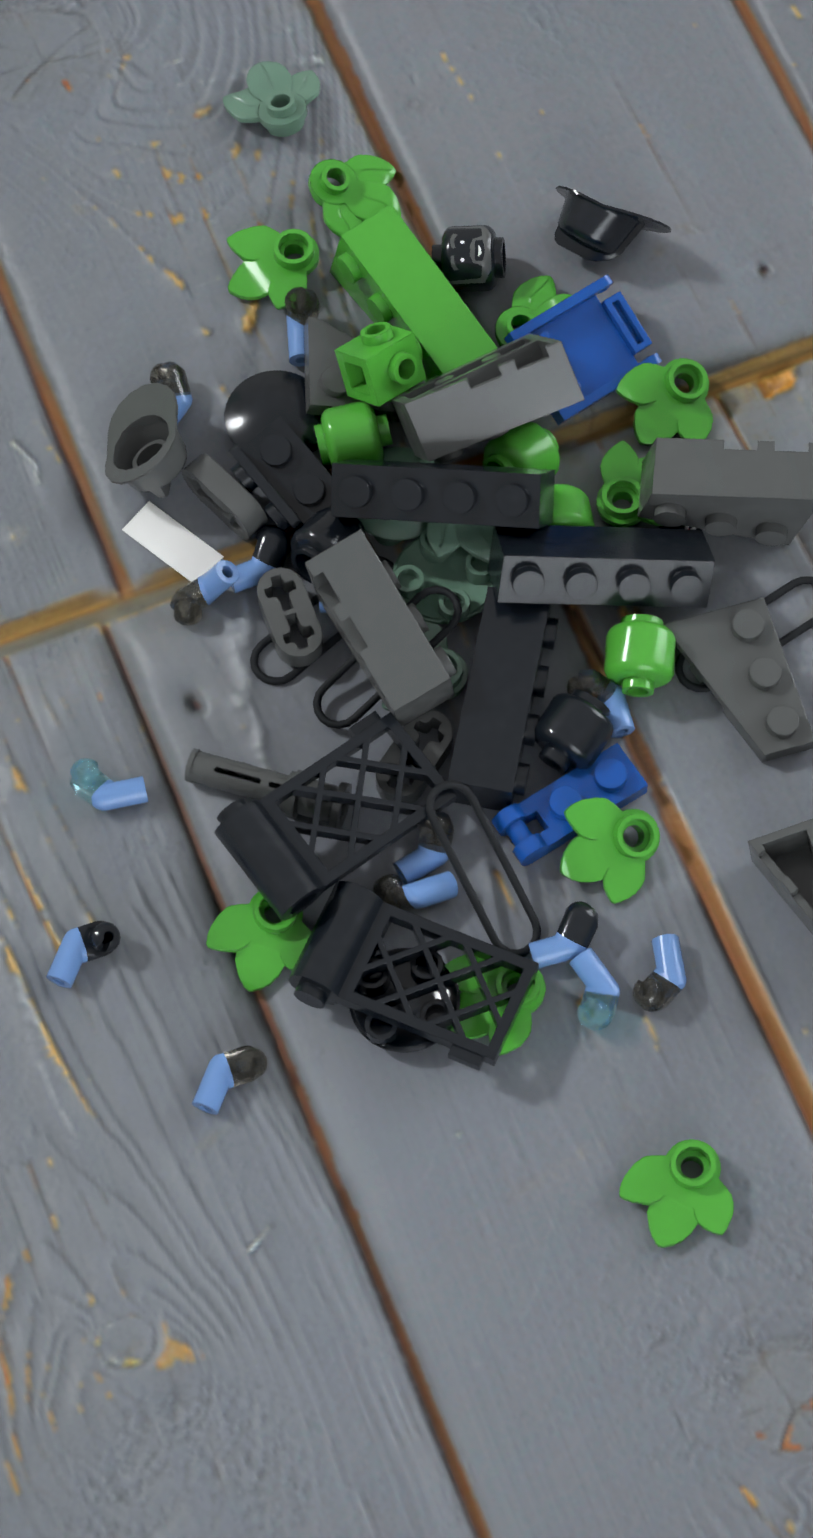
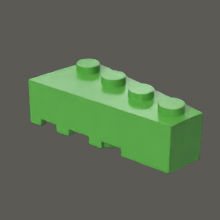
[330,204,498,382]

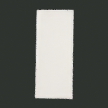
[122,501,224,586]

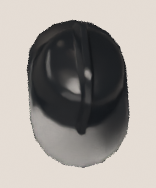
[554,186,671,262]

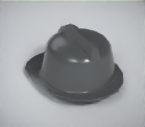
[105,383,187,498]

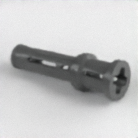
[185,748,352,829]

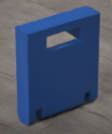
[504,274,662,426]

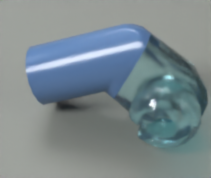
[70,758,148,811]
[569,948,620,1031]

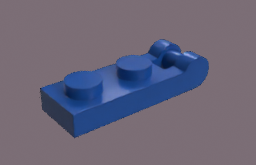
[491,743,648,866]

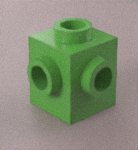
[334,322,427,407]

